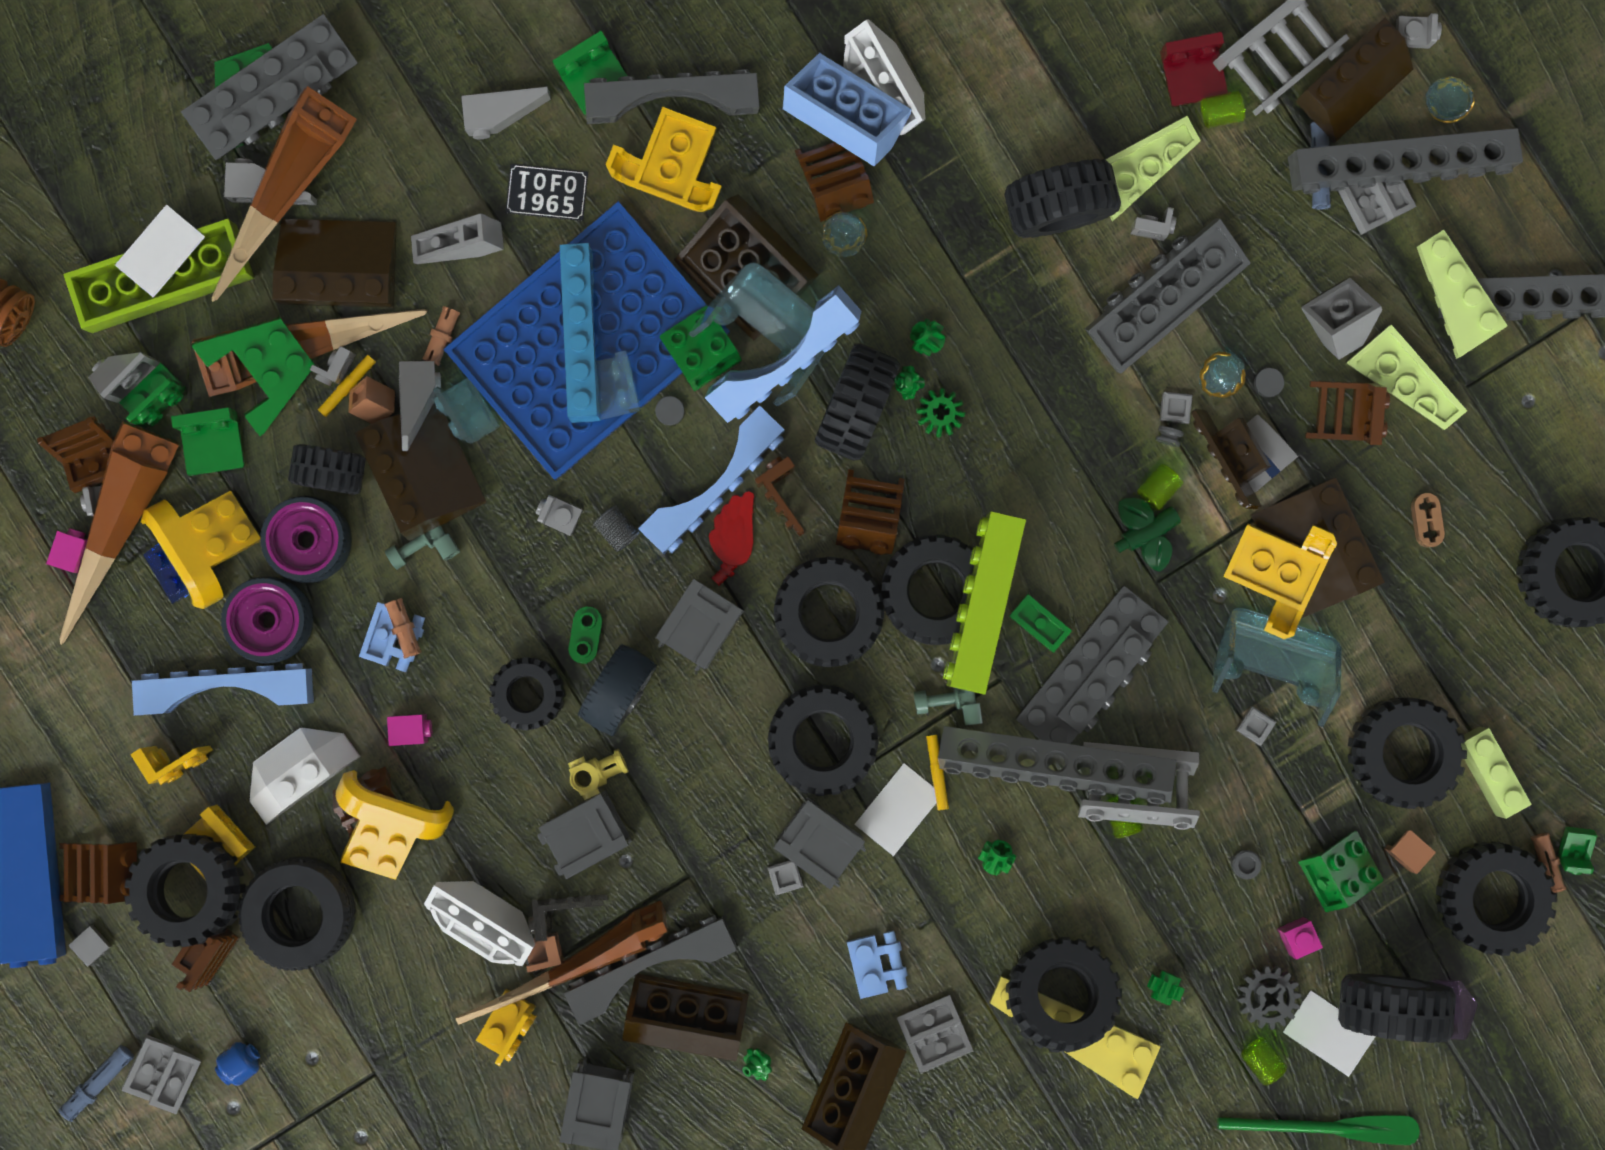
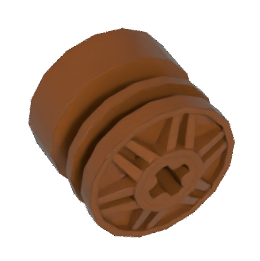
[0,278,35,347]

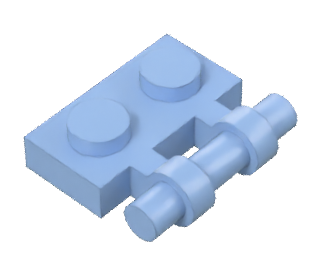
[359,602,425,672]
[847,931,908,999]

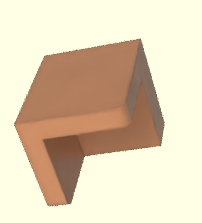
[348,376,395,424]
[1384,830,1436,874]
[526,932,564,972]

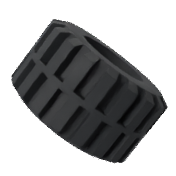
[288,444,366,495]
[489,658,565,730]

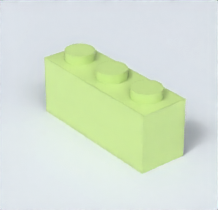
[1461,727,1532,819]

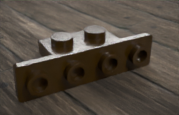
[1191,409,1272,510]

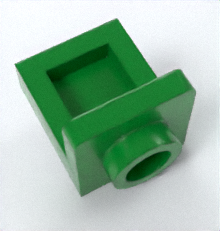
[1557,827,1597,875]

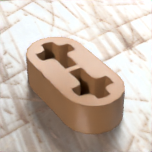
[1411,493,1445,548]

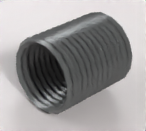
[593,505,639,552]

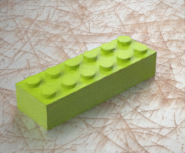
[63,219,255,333]
[943,512,1026,695]

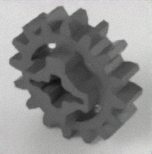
[1236,965,1302,1030]

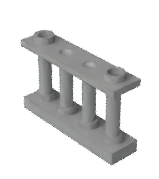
[1213,0,1350,116]
[1078,742,1200,830]

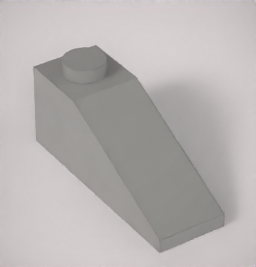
[461,87,551,139]
[224,158,317,205]
[411,213,504,264]
[399,361,441,451]

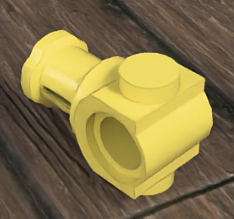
[568,749,629,800]

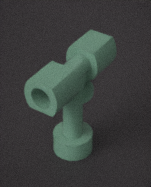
[385,526,461,570]
[914,687,982,726]

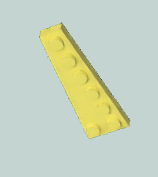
[989,976,1161,1099]

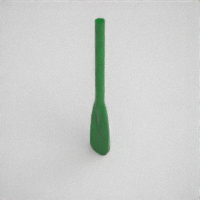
[1217,1115,1420,1145]

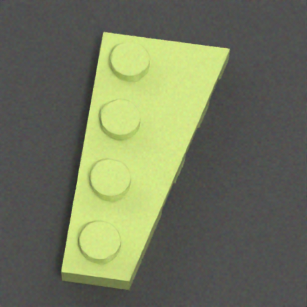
[1106,116,1201,222]
[1417,230,1507,359]
[1346,325,1467,430]

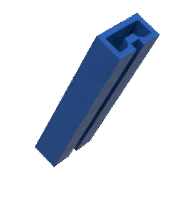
[0,783,66,968]

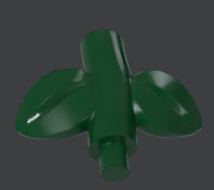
[1114,498,1181,572]

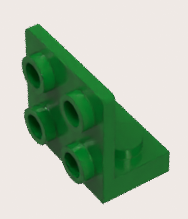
[552,31,627,116]
[660,306,742,392]
[119,363,187,428]
[171,408,245,476]
[1298,831,1383,912]

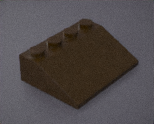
[674,194,819,341]
[272,219,397,308]
[355,402,487,541]
[1250,477,1385,618]

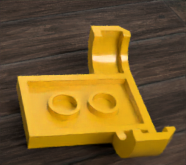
[606,107,721,212]
[141,491,260,609]
[1223,524,1337,639]
[336,770,454,880]

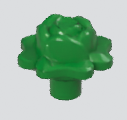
[895,365,925,400]
[742,1048,772,1081]

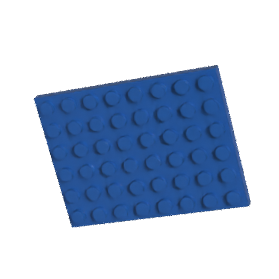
[443,201,730,481]

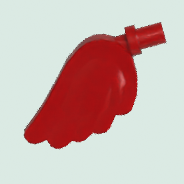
[709,491,755,586]

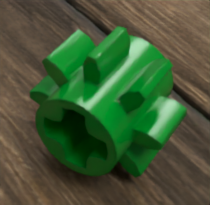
[910,318,945,356]
[978,839,1017,876]
[1147,970,1185,1006]

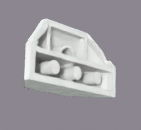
[843,20,925,135]
[250,727,361,825]
[424,881,536,966]

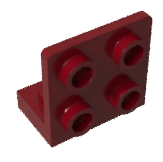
[1160,32,1228,107]

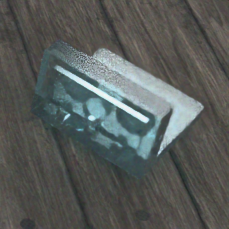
[586,350,641,423]
[433,378,500,444]

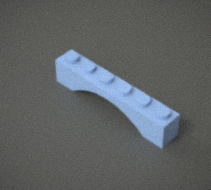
[705,285,862,423]
[638,406,785,554]
[132,663,314,715]

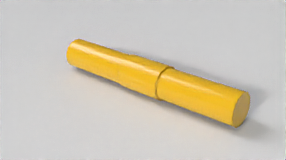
[318,354,376,417]
[926,735,949,810]

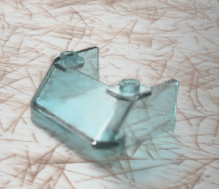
[689,263,825,407]
[1212,608,1342,727]

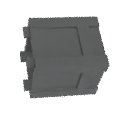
[655,579,744,671]
[537,790,633,879]
[773,797,866,890]
[559,1058,635,1150]

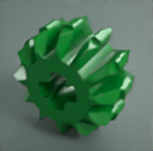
[916,388,965,438]

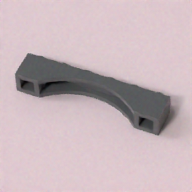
[584,69,759,124]
[564,914,738,1025]

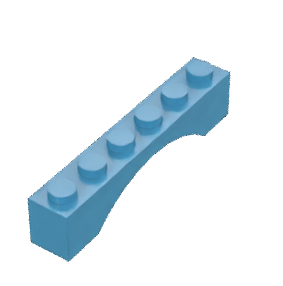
[560,243,601,423]

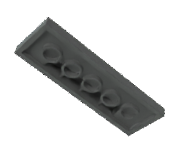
[181,14,358,160]
[1085,218,1251,374]
[1015,586,1169,744]

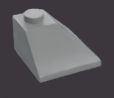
[1302,278,1382,360]
[88,352,160,404]

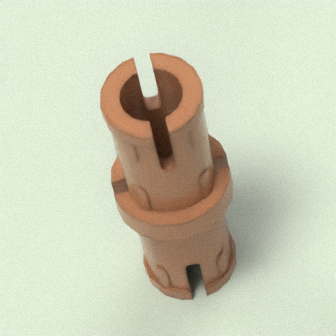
[422,306,460,366]
[384,598,422,659]
[1531,833,1566,893]

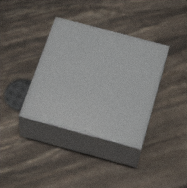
[1159,392,1192,424]
[1235,706,1276,746]
[767,860,803,895]
[68,925,112,967]

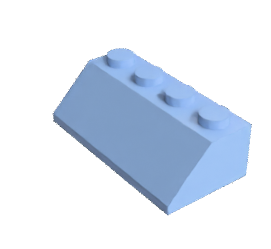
[783,53,912,166]

